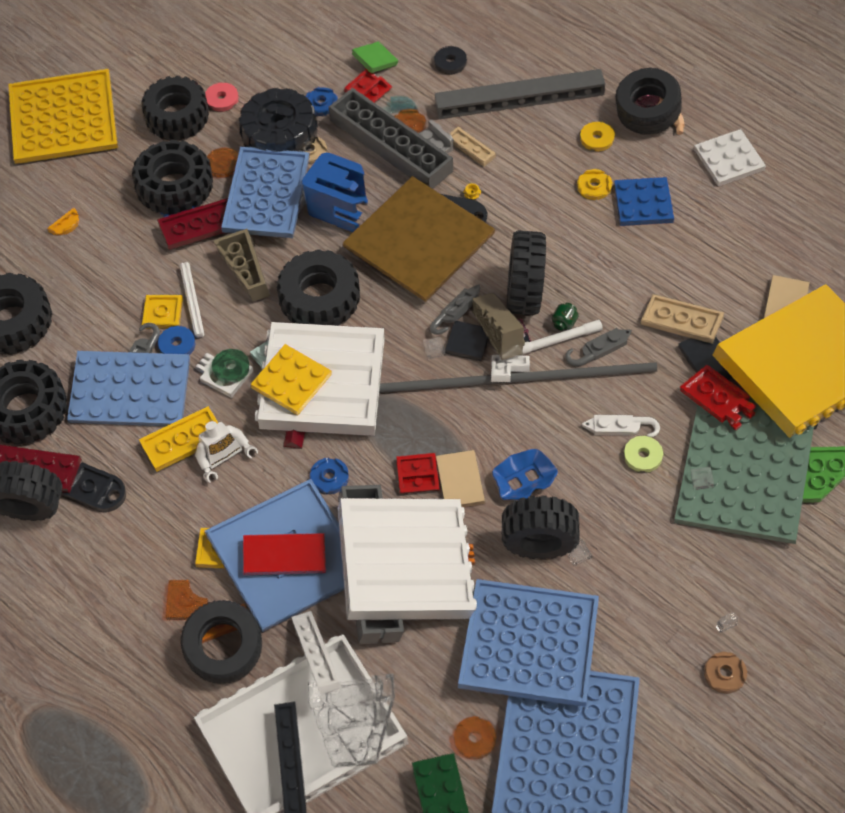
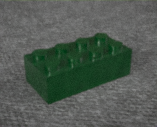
[412,753,469,813]

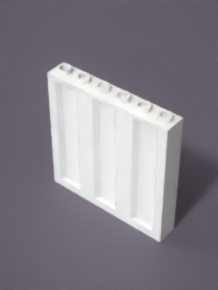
[255,322,385,436]
[338,499,477,620]

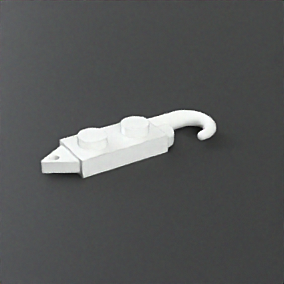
[582,415,660,437]

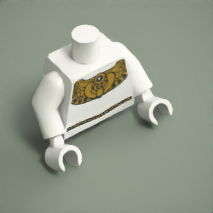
[195,421,258,483]

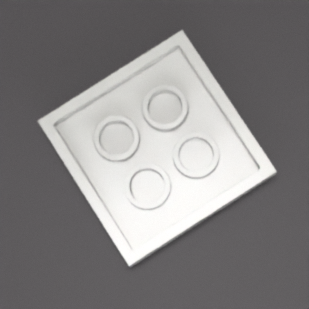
[694,129,766,186]

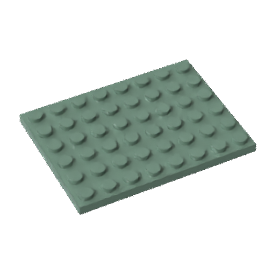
[674,395,814,544]

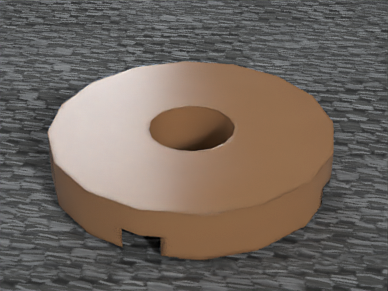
[704,652,747,694]

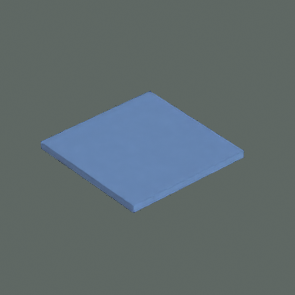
[205,479,345,632]

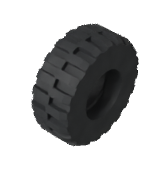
[132,140,213,215]
[507,230,546,316]
[276,249,360,326]
[0,273,52,354]
[0,359,67,445]

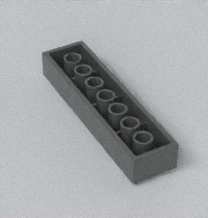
[329,88,453,189]

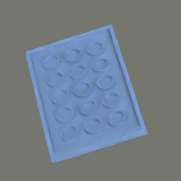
[221,147,310,238]
[67,351,190,426]

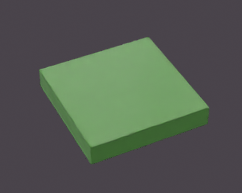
[352,41,398,73]

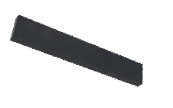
[274,701,307,813]

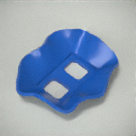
[492,449,558,500]

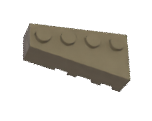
[213,229,270,302]
[473,293,525,360]

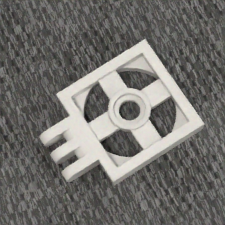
[195,351,253,398]

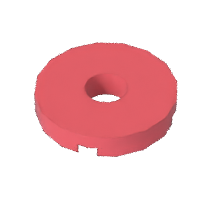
[205,83,239,112]

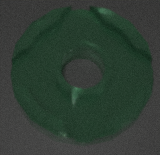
[212,349,250,383]

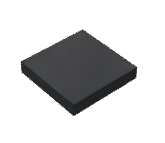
[445,321,489,362]

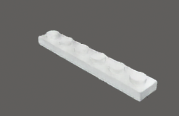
[292,611,341,694]

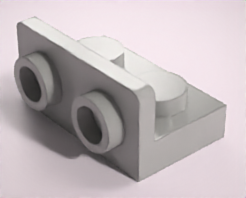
[419,120,453,154]

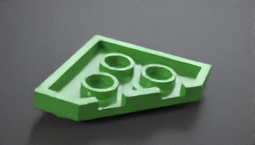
[802,446,845,503]

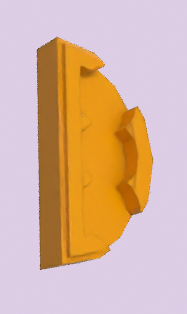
[47,208,79,236]

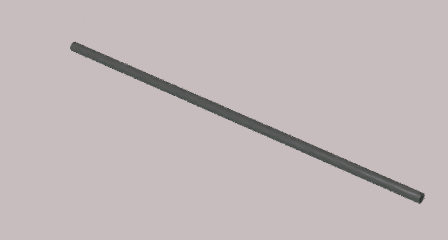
[379,362,657,393]

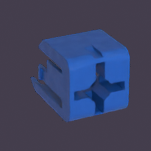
[302,152,368,232]

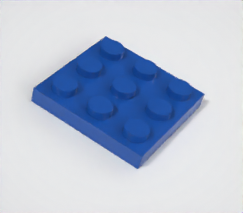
[614,177,674,226]

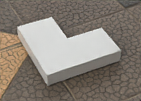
[491,355,530,382]

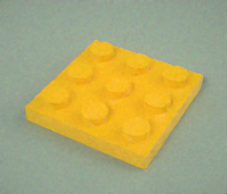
[251,344,332,415]

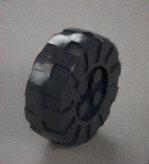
[239,88,318,152]

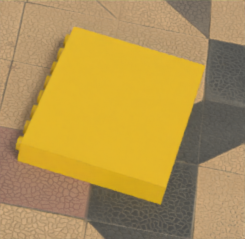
[713,284,845,438]

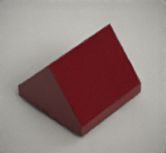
[283,429,306,449]

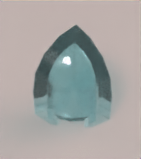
[390,95,418,113]

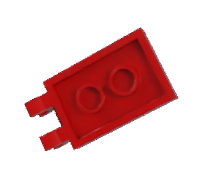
[680,365,755,430]

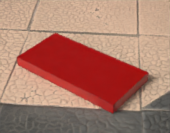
[243,533,326,575]

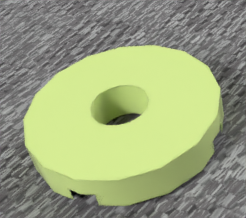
[624,436,663,473]

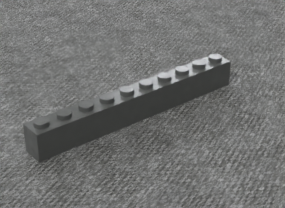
[435,69,606,120]

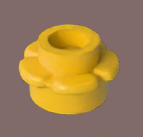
[464,183,481,200]

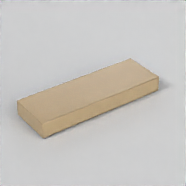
[449,127,496,167]

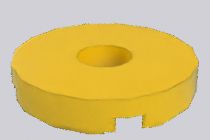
[580,122,615,152]
[577,169,612,200]

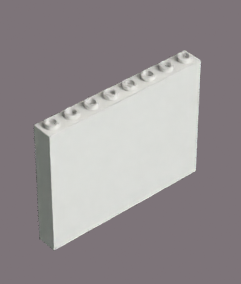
[194,634,408,813]

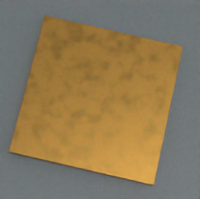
[342,176,495,302]

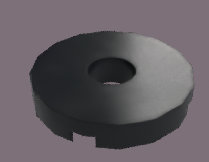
[434,46,467,74]

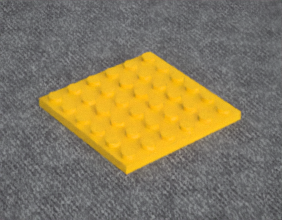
[8,69,118,164]

